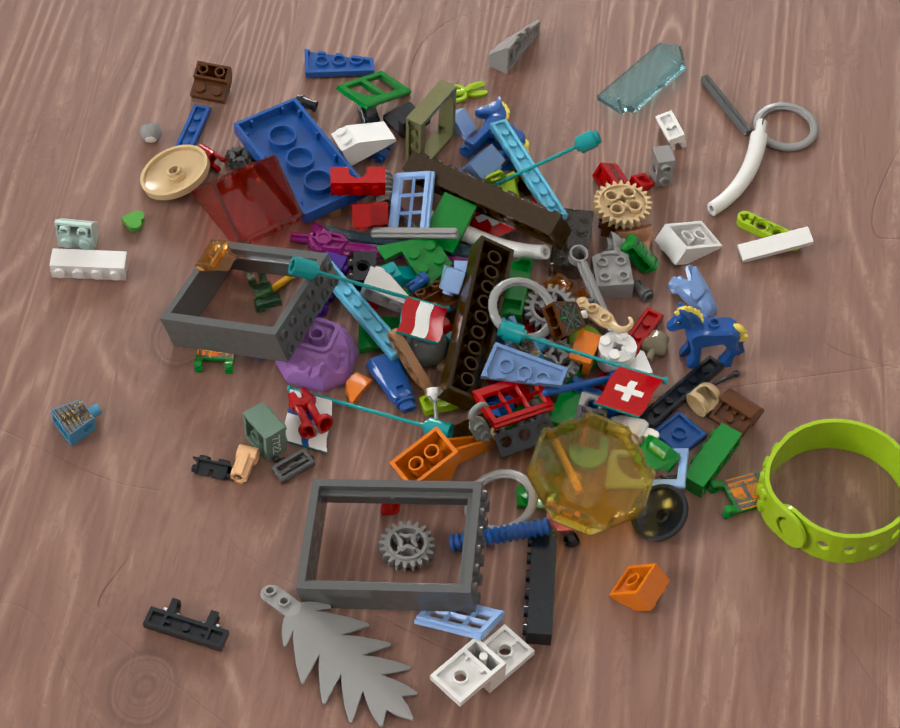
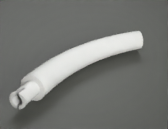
[707,119,768,216]
[431,210,550,260]

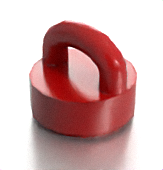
[380,504,400,516]

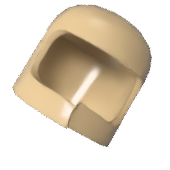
[686,382,721,417]

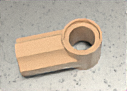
[230,444,260,484]

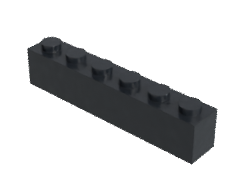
[522,529,557,646]

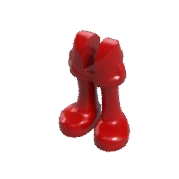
[288,387,333,439]

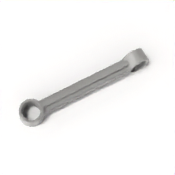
[568,245,613,335]

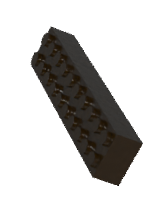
[402,151,572,249]
[437,235,514,412]

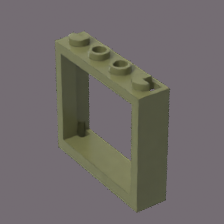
[406,79,457,162]

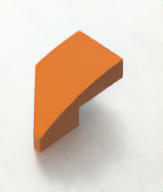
[344,372,373,404]

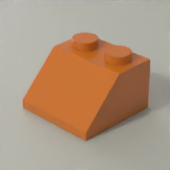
[609,563,670,611]

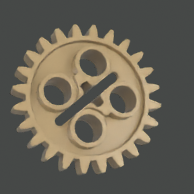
[593,180,652,230]

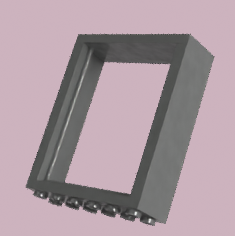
[160,240,340,362]

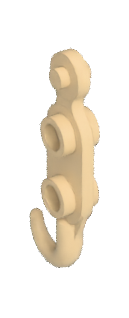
[576,297,634,333]

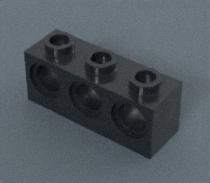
[493,413,558,458]

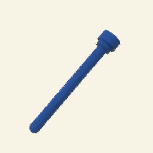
[542,370,616,397]

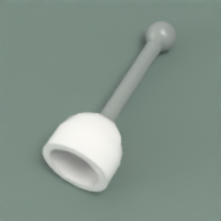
[426,387,440,419]

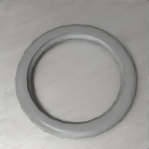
[753,102,819,152]
[488,277,554,342]
[464,469,538,529]

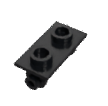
[191,455,233,481]

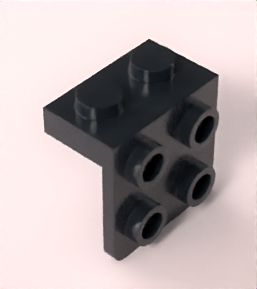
[383,102,431,138]

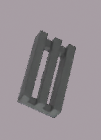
[271,447,315,485]

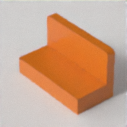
[569,329,602,376]

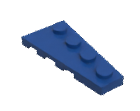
[304,49,374,78]

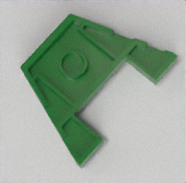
[377,239,452,296]

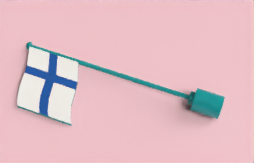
[285,385,454,454]

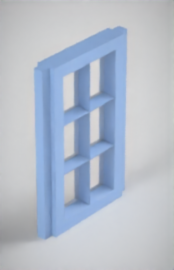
[388,171,435,228]
[414,605,505,640]

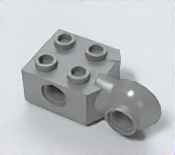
[590,231,634,299]

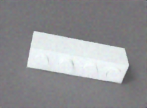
[49,248,129,281]

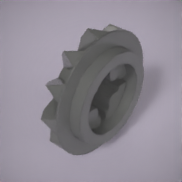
[225,145,253,169]

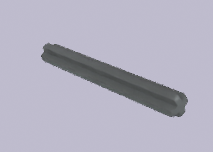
[700,74,752,136]

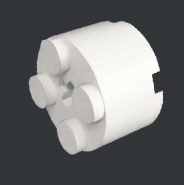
[596,331,637,373]

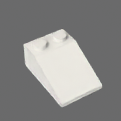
[331,121,397,166]
[655,221,723,265]
[360,266,408,314]

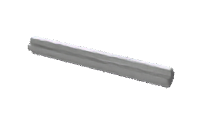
[371,227,459,239]

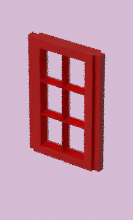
[472,381,555,430]

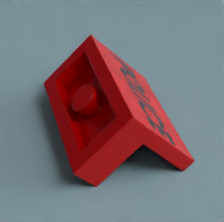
[592,162,632,187]

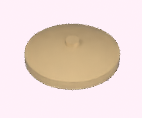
[140,145,210,200]

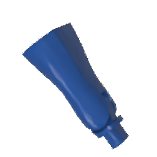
[366,354,417,414]

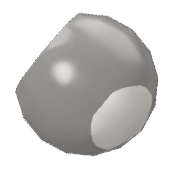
[140,123,162,143]

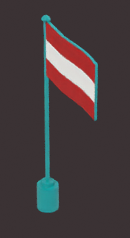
[288,256,451,344]

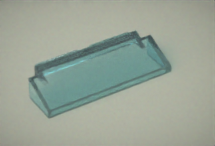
[597,42,687,115]

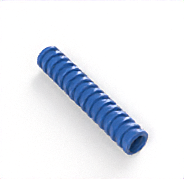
[449,517,551,552]

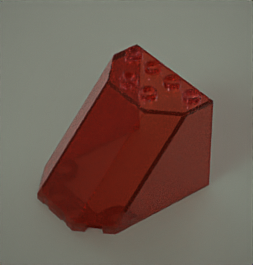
[191,154,303,244]

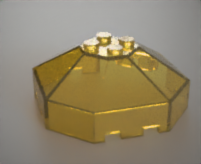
[526,412,656,536]

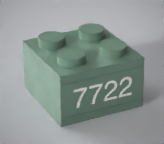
[243,402,287,462]

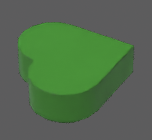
[122,210,145,232]

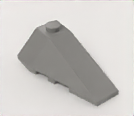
[488,20,540,74]

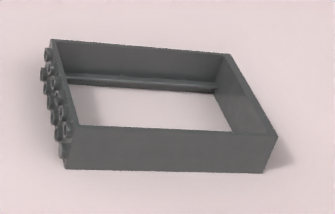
[296,479,490,612]

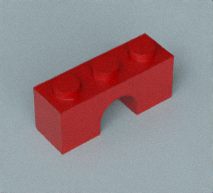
[330,167,386,196]

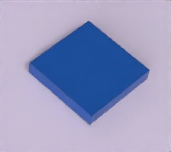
[655,411,707,451]

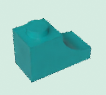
[380,261,416,288]

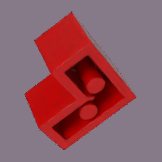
[350,201,389,231]

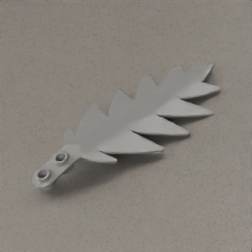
[260,585,418,728]

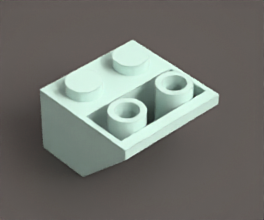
[54,218,100,250]

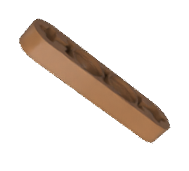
[387,328,433,396]

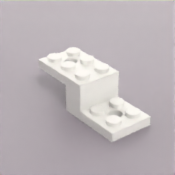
[430,624,535,707]

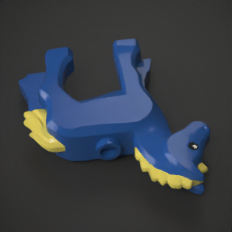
[459,96,530,176]
[667,302,749,369]

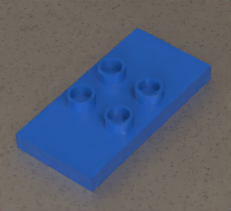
[234,98,368,224]

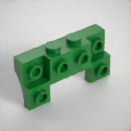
[500,257,533,322]

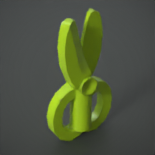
[454,81,488,103]

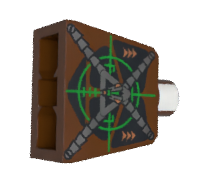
[542,301,588,342]

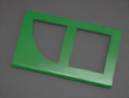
[336,71,411,109]

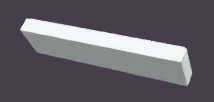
[737,226,814,263]

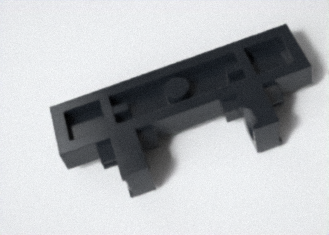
[143,598,229,652]

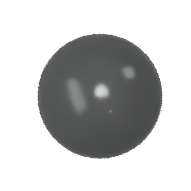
[406,332,448,368]

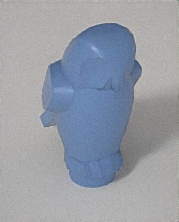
[668,265,718,317]

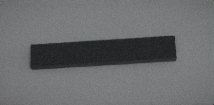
[638,355,725,429]

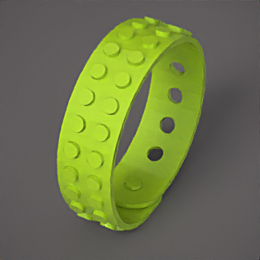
[756,419,900,563]

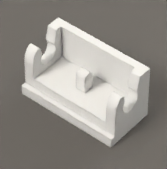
[655,110,687,150]

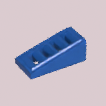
[479,396,515,417]

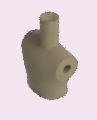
[641,330,669,363]

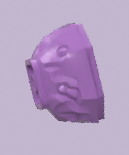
[275,317,360,392]

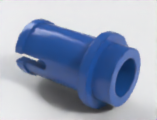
[405,271,430,294]

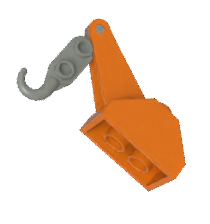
[389,402,496,481]

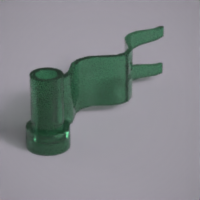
[245,271,282,313]

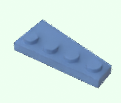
[481,342,568,388]

